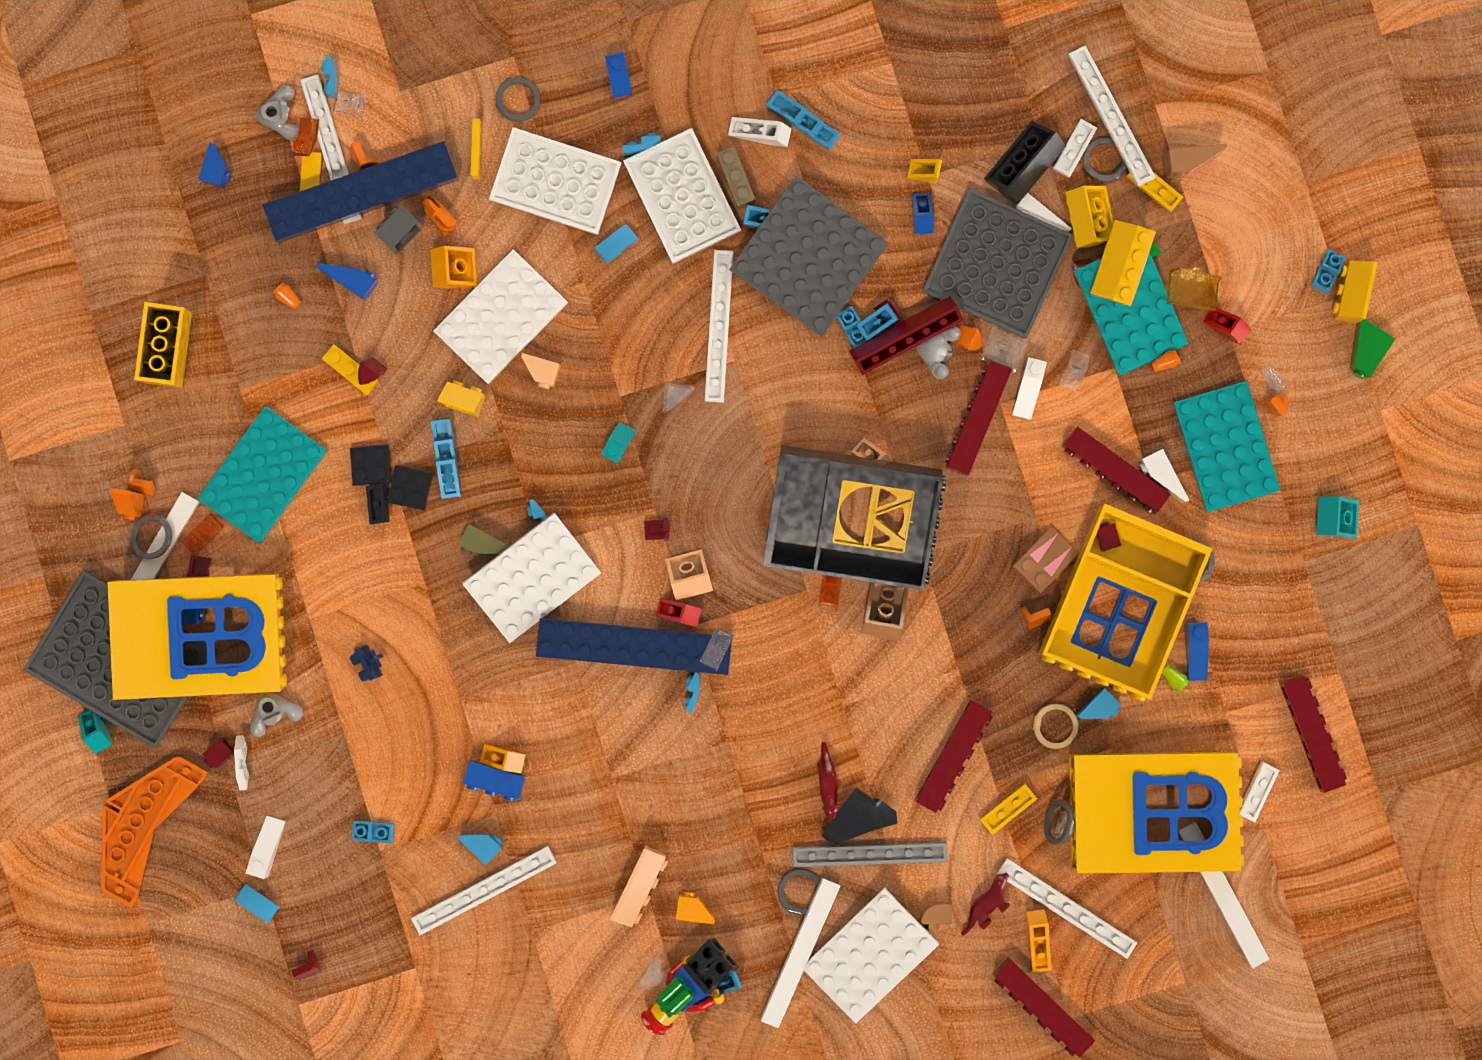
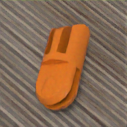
[421,196,457,235]

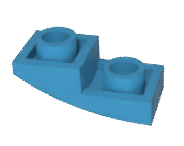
[321,55,338,99]
[623,133,661,157]
[595,224,638,264]
[1311,249,1346,294]
[836,306,866,348]
[527,499,547,524]
[684,672,700,713]
[352,821,395,844]
[234,883,279,923]

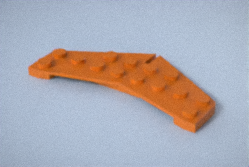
[101,757,209,908]

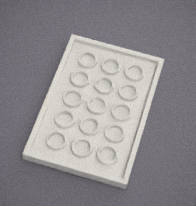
[489,127,622,235]
[623,128,741,264]
[434,250,568,385]
[462,513,601,643]
[804,887,939,1024]

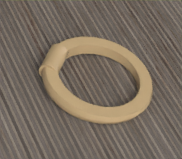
[1032,703,1079,749]

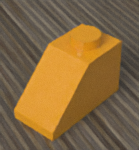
[480,744,525,773]
[676,892,715,925]

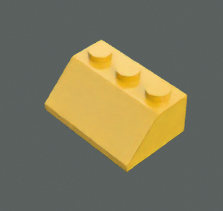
[1065,186,1113,248]
[1332,261,1378,324]

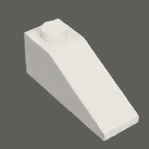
[728,117,791,147]
[1012,357,1047,420]
[1139,449,1189,503]
[246,816,286,879]

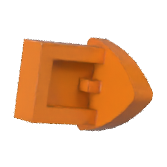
[349,142,379,171]
[950,324,983,350]
[1264,395,1288,418]
[127,469,156,496]
[1020,606,1051,630]

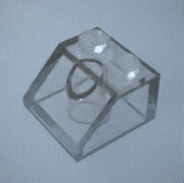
[979,325,1029,373]

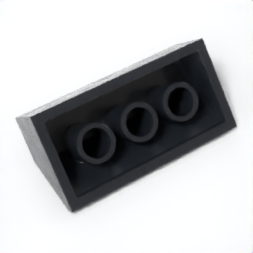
[984,121,1066,204]

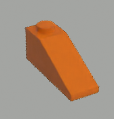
[110,488,145,520]

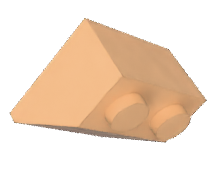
[665,549,713,600]

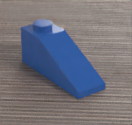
[316,263,378,301]
[1184,622,1209,681]

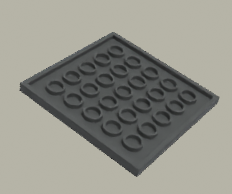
[729,175,889,336]
[922,188,1074,339]

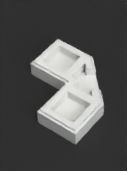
[234,735,249,790]

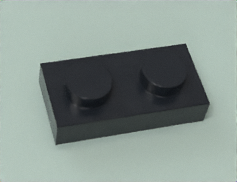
[366,484,390,525]

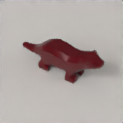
[817,742,839,819]
[961,873,1010,936]

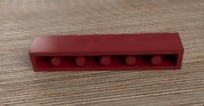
[849,296,964,376]
[945,361,1012,477]
[1062,426,1171,514]
[1279,675,1347,793]
[914,700,993,813]
[993,957,1095,1058]

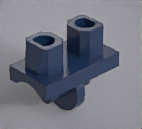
[350,645,384,682]

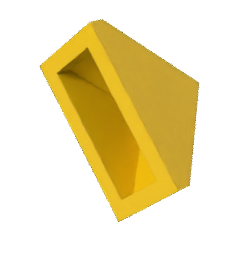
[907,159,942,184]

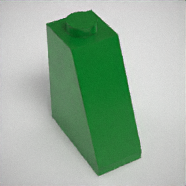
[1350,319,1395,379]

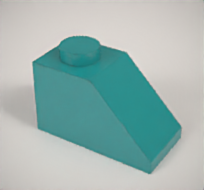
[601,422,636,465]
[78,709,112,754]

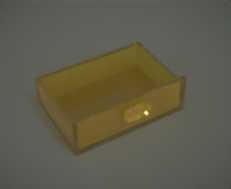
[1167,268,1221,312]

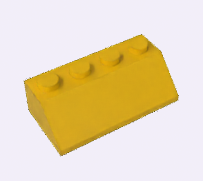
[1090,220,1156,306]

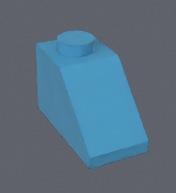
[1076,688,1121,719]
[458,833,503,865]

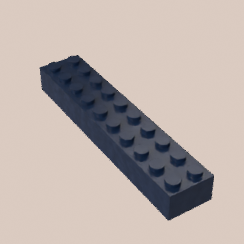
[263,141,459,243]
[536,618,732,675]

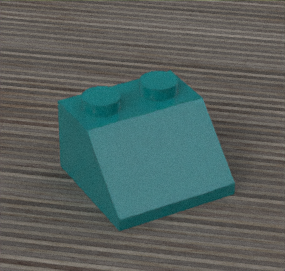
[1316,496,1359,539]

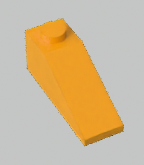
[1025,909,1052,973]

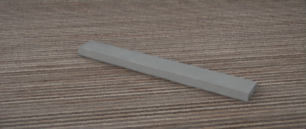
[792,842,948,867]

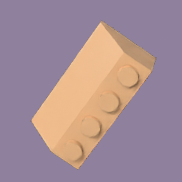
[610,846,668,927]

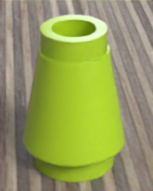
[1162,665,1190,693]

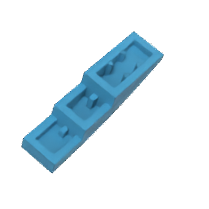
[766,90,841,151]
[431,417,461,499]

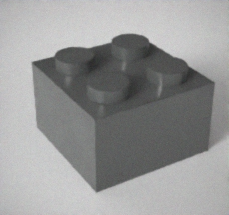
[375,205,423,255]

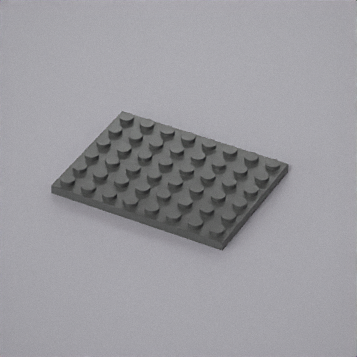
[23,570,217,749]

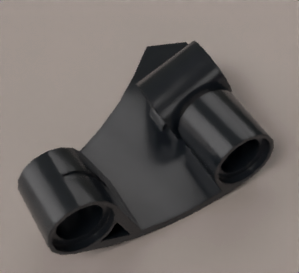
[821,787,898,846]

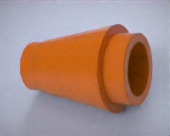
[273,282,301,310]
[1151,349,1181,372]

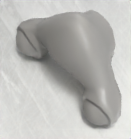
[255,85,299,140]
[915,326,961,380]
[250,692,303,737]

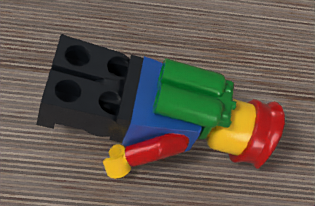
[641,938,739,1035]

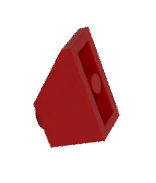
[1203,306,1251,345]
[656,598,702,627]

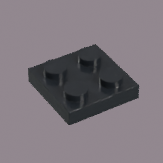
[350,445,392,486]
[388,465,433,511]

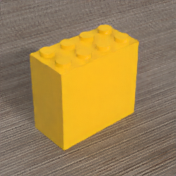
[134,302,192,388]

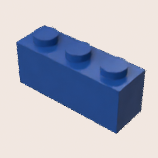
[463,760,527,802]

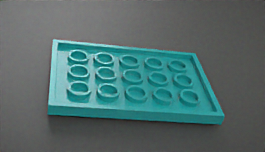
[1073,251,1189,376]
[1172,381,1281,512]
[197,406,328,544]

